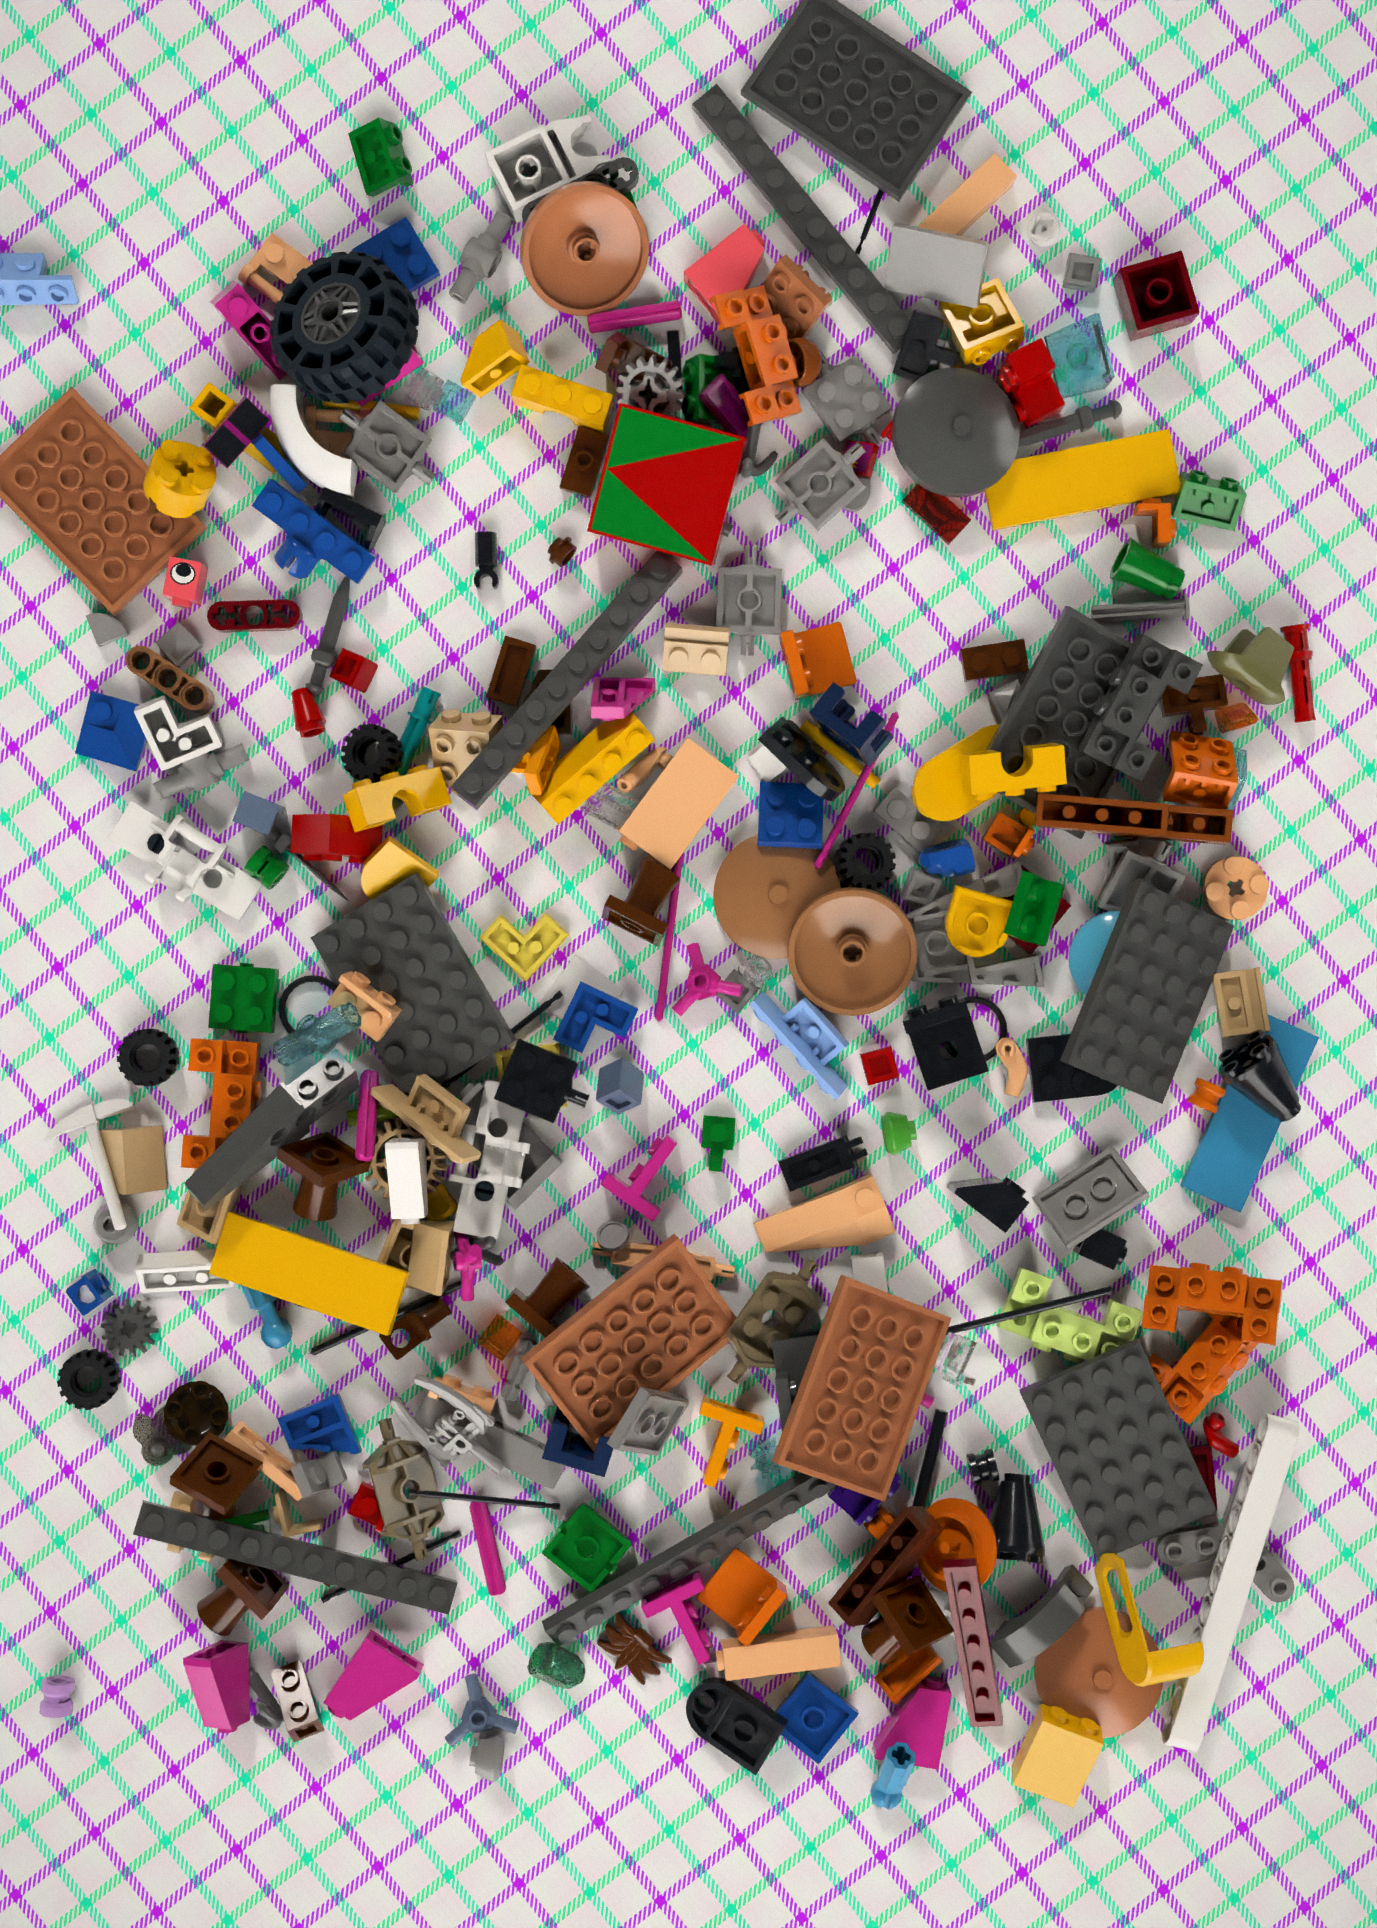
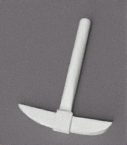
[45,1099,137,1230]

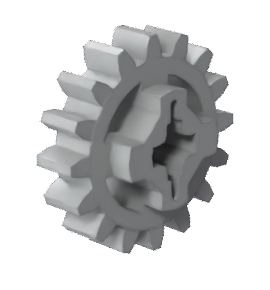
[615,354,686,418]

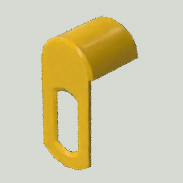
[1094,1553,1204,1687]

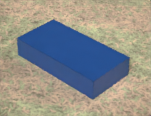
[251,433,307,494]

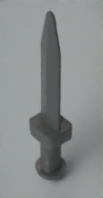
[1019,400,1122,446]
[306,576,350,695]
[255,826,348,901]

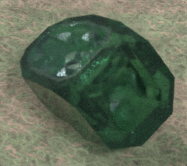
[527,1642,586,1689]

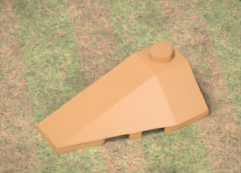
[753,1173,895,1253]

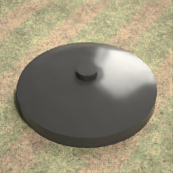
[892,368,1020,497]

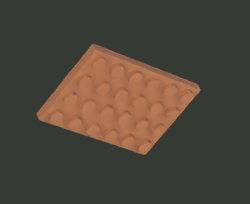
[0,387,207,616]
[520,1234,737,1453]
[772,1275,952,1502]

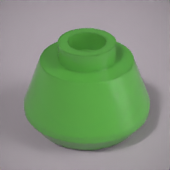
[881,1112,917,1155]

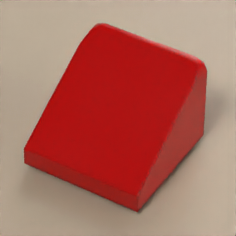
[329,648,378,693]

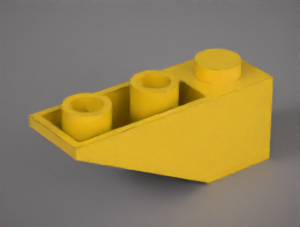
[189,382,287,474]

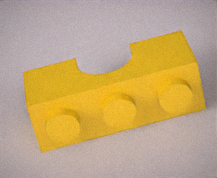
[511,364,614,434]
[960,743,1067,800]
[342,764,452,832]

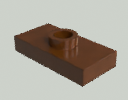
[559,426,610,499]

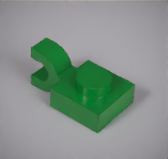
[701,1115,736,1172]

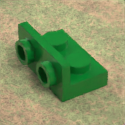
[348,117,413,197]
[682,354,733,424]
[1171,470,1247,531]
[1003,871,1064,946]

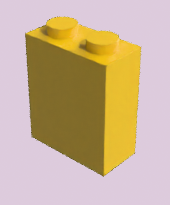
[1011,1703,1104,1808]

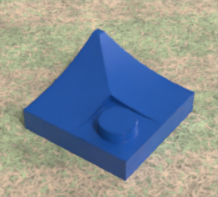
[75,691,147,771]

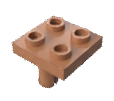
[762,255,832,339]

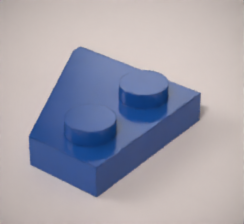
[278,1393,362,1454]

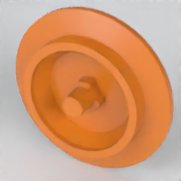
[918,1498,997,1592]

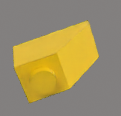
[460,319,530,398]

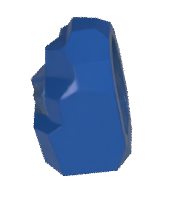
[918,839,976,877]

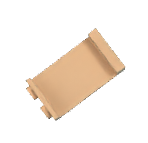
[617,738,739,870]

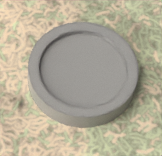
[596,1220,629,1251]

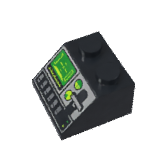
[947,1176,1029,1233]

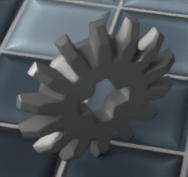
[101,1299,159,1357]

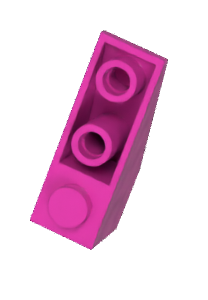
[210,281,287,381]

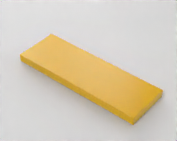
[984,429,1181,531]
[208,1211,410,1336]

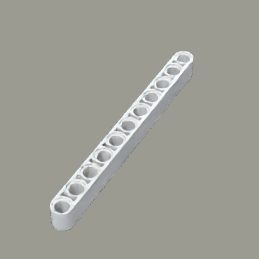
[1162,1413,1300,1752]

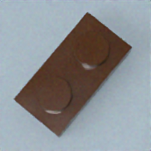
[960,639,1029,682]

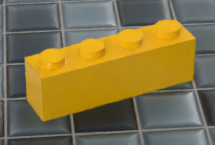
[526,712,655,824]

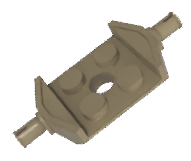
[725,1258,820,1384]
[362,1418,444,1561]

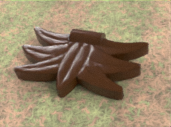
[597,1612,672,1685]

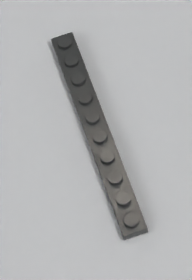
[692,84,910,354]
[451,551,683,810]
[542,1473,836,1647]
[133,1500,458,1615]

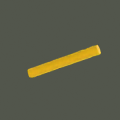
[323,400,420,420]
[800,719,881,789]

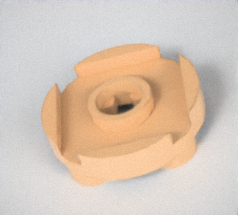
[1202,856,1269,920]

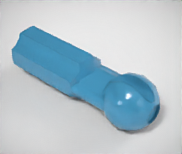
[241,1285,293,1349]
[870,1742,915,1810]

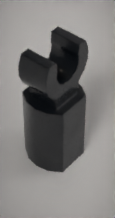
[474,532,499,589]

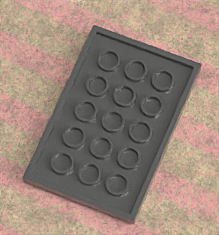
[741,0,972,202]
[985,606,1167,839]
[310,873,516,1096]
[1060,879,1234,1104]
[1019,1338,1217,1561]

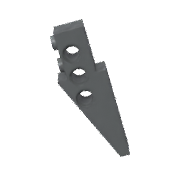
[184,1049,360,1211]

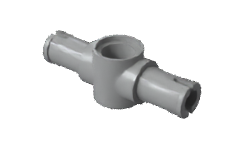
[449,211,513,304]
[153,743,249,800]

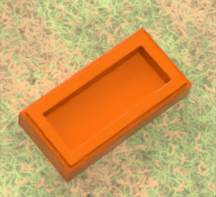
[874,1645,943,1705]

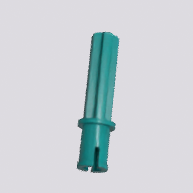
[395,686,441,776]

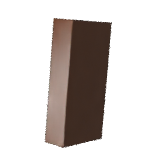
[486,635,536,707]

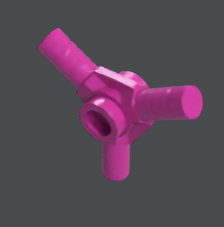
[672,943,743,1016]
[453,1232,482,1301]

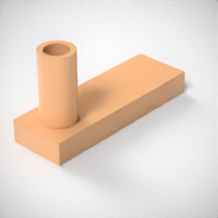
[224,1420,302,1501]

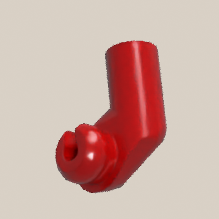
[1202,1412,1239,1459]

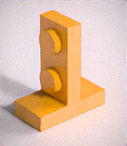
[511,725,562,795]
[699,1396,765,1488]

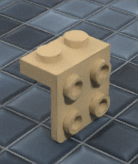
[428,709,503,787]

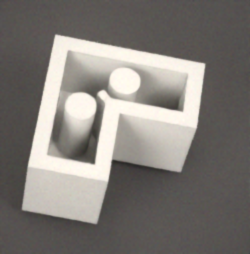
[134,694,222,771]

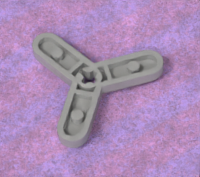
[1155,1461,1295,1603]

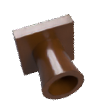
[601,859,680,947]
[277,1132,371,1221]
[505,1257,590,1338]
[170,1432,263,1520]
[197,1559,289,1636]
[861,1575,954,1664]

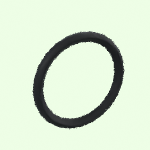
[279,975,345,1043]
[942,996,1007,1061]

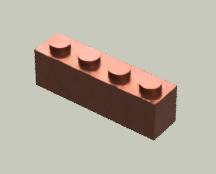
[828,1506,944,1627]

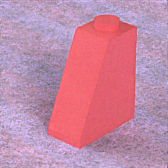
[684,223,765,331]

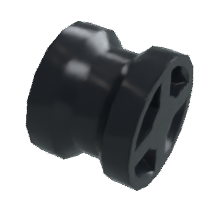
[966,1449,1000,1487]

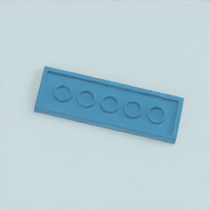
[1180,1015,1319,1213]

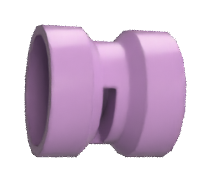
[40,1675,75,1718]

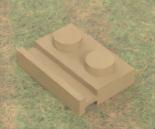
[662,623,730,676]
[1212,967,1270,1038]

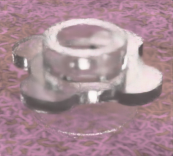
[738,955,773,989]

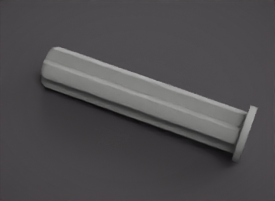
[1091,594,1190,623]

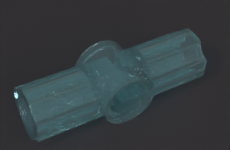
[273,1002,361,1067]

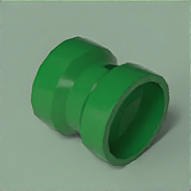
[244,845,290,890]

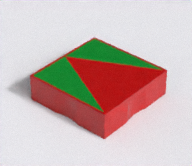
[587,403,749,566]

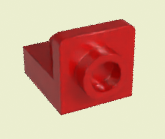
[348,1481,384,1533]

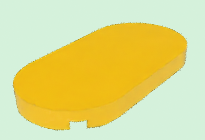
[911,724,999,821]

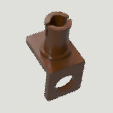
[379,1298,452,1360]

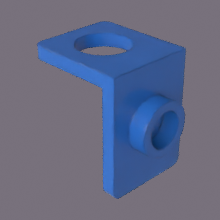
[66,1269,114,1315]

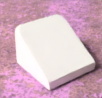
[748,745,788,782]

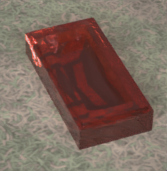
[902,484,971,545]

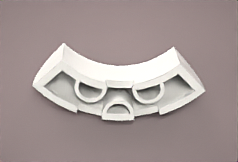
[270,384,358,499]

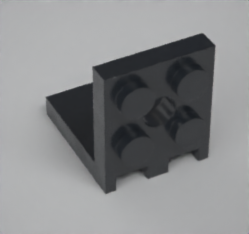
[902,995,989,1091]

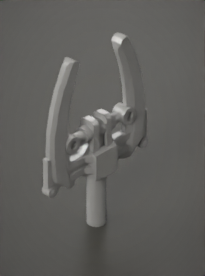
[390,1374,505,1474]

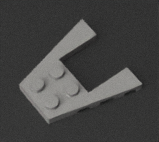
[906,861,1044,987]

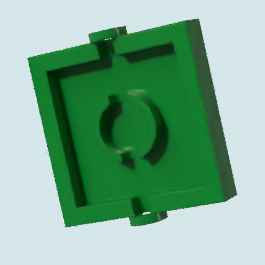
[208,963,279,1034]
[542,1501,632,1593]

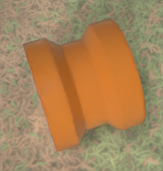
[1187,1078,1227,1114]
[864,1505,897,1540]

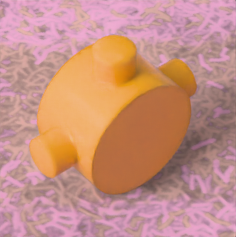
[1014,808,1035,829]

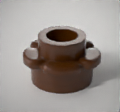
[548,537,577,567]

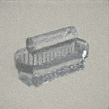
[582,783,640,831]

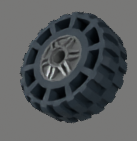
[271,251,419,403]

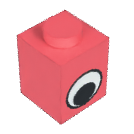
[163,556,208,609]

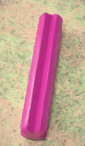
[587,300,682,333]
[355,1070,379,1162]
[469,1502,506,1596]

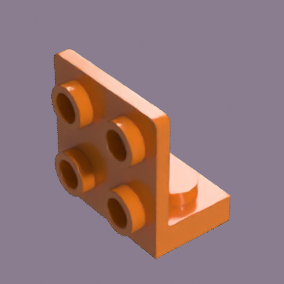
[779,622,857,700]
[1162,731,1239,810]
[697,1547,788,1647]

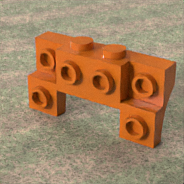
[709,285,802,427]
[181,1038,263,1169]
[1142,1263,1283,1346]
[1148,1313,1258,1425]

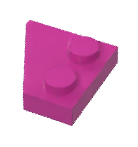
[591,677,655,721]

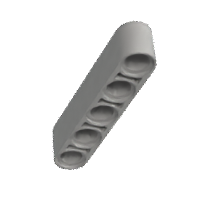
[414,1390,565,1489]

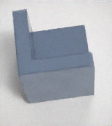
[232,791,285,835]
[596,1058,644,1115]

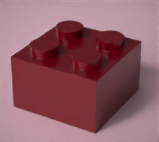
[1112,251,1200,341]

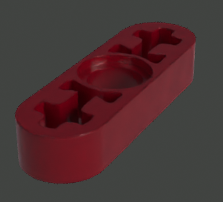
[207,599,303,633]

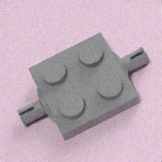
[802,351,892,446]
[338,400,436,493]
[775,438,866,531]
[716,545,782,656]
[1096,839,1186,911]

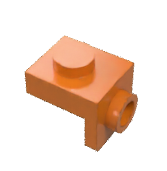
[1133,498,1176,548]
[981,812,1035,859]

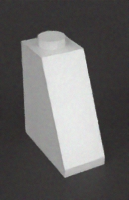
[385,1137,428,1225]

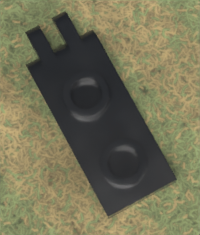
[778,1135,868,1192]

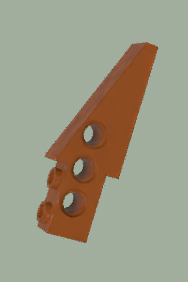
[1034,793,1234,845]

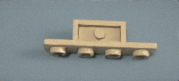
[370,1074,481,1164]

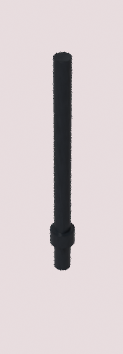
[902,1409,948,1582]

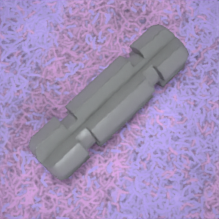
[501,1338,537,1401]

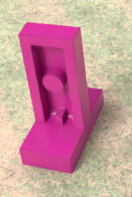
[601,1135,677,1222]
[641,1570,713,1665]

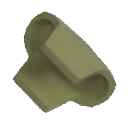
[1207,627,1294,705]

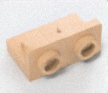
[327,971,402,1042]

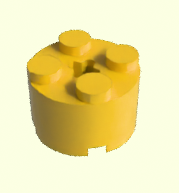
[143,440,217,518]

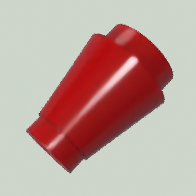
[291,687,326,738]

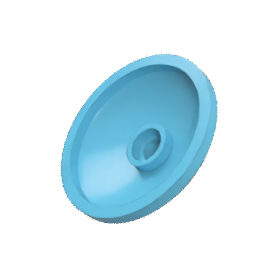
[1068,911,1120,995]

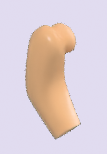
[617,747,673,793]
[995,1037,1028,1098]

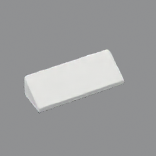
[135,1249,237,1293]

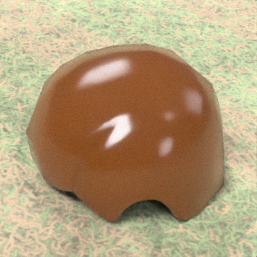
[788,337,822,387]

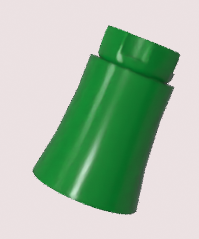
[1110,538,1185,600]

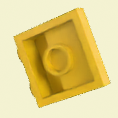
[939,278,1024,365]

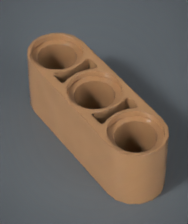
[126,646,214,714]

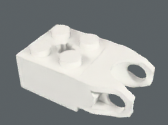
[485,115,611,224]

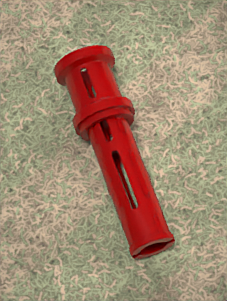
[1280,623,1316,723]

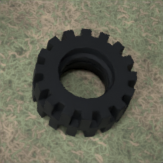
[341,723,404,783]
[834,832,896,890]
[117,1029,179,1086]
[57,1349,121,1410]

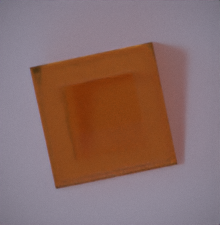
[1214,703,1258,734]
[477,1314,523,1361]

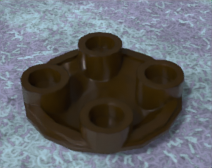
[164,1381,229,1446]

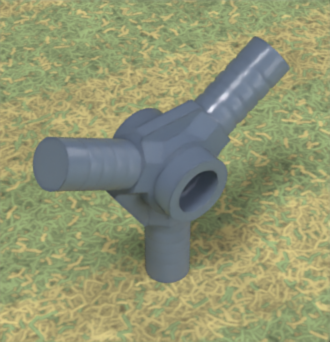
[445,1673,519,1747]

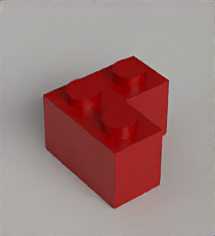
[997,338,1065,429]
[290,814,383,864]

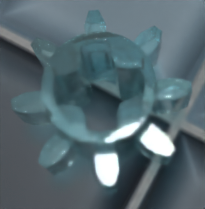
[749,1437,784,1479]

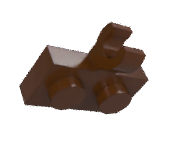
[1160,674,1228,735]

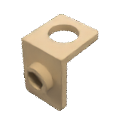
[273,1488,325,1537]

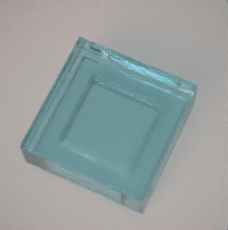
[432,379,476,425]

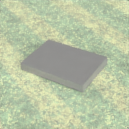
[884,223,989,308]
[1032,1146,1150,1250]
[607,1387,689,1456]

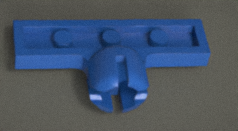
[252,479,377,584]

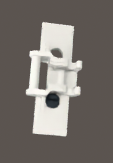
[107,800,263,922]
[449,1079,531,1240]

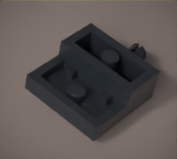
[494,1039,590,1123]

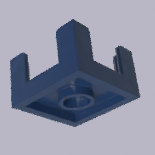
[809,682,894,767]
[542,1406,613,1477]

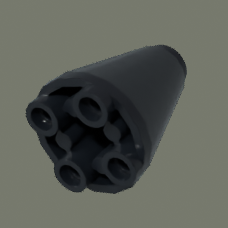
[1218,1030,1301,1122]
[988,1473,1045,1564]

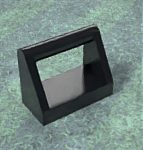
[315,487,386,552]

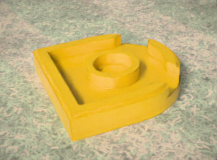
[361,835,439,900]
[944,885,1013,957]

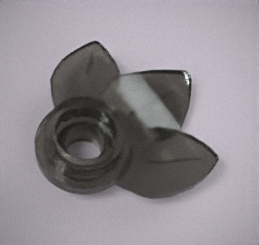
[133,1405,192,1466]

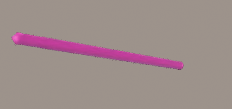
[814,712,899,869]
[655,852,684,1022]

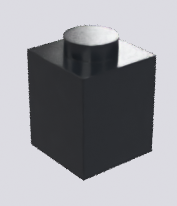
[1073,1228,1127,1270]

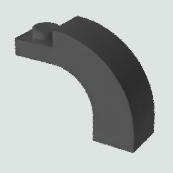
[990,1564,1094,1668]

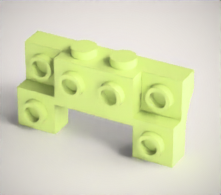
[996,1266,1143,1363]

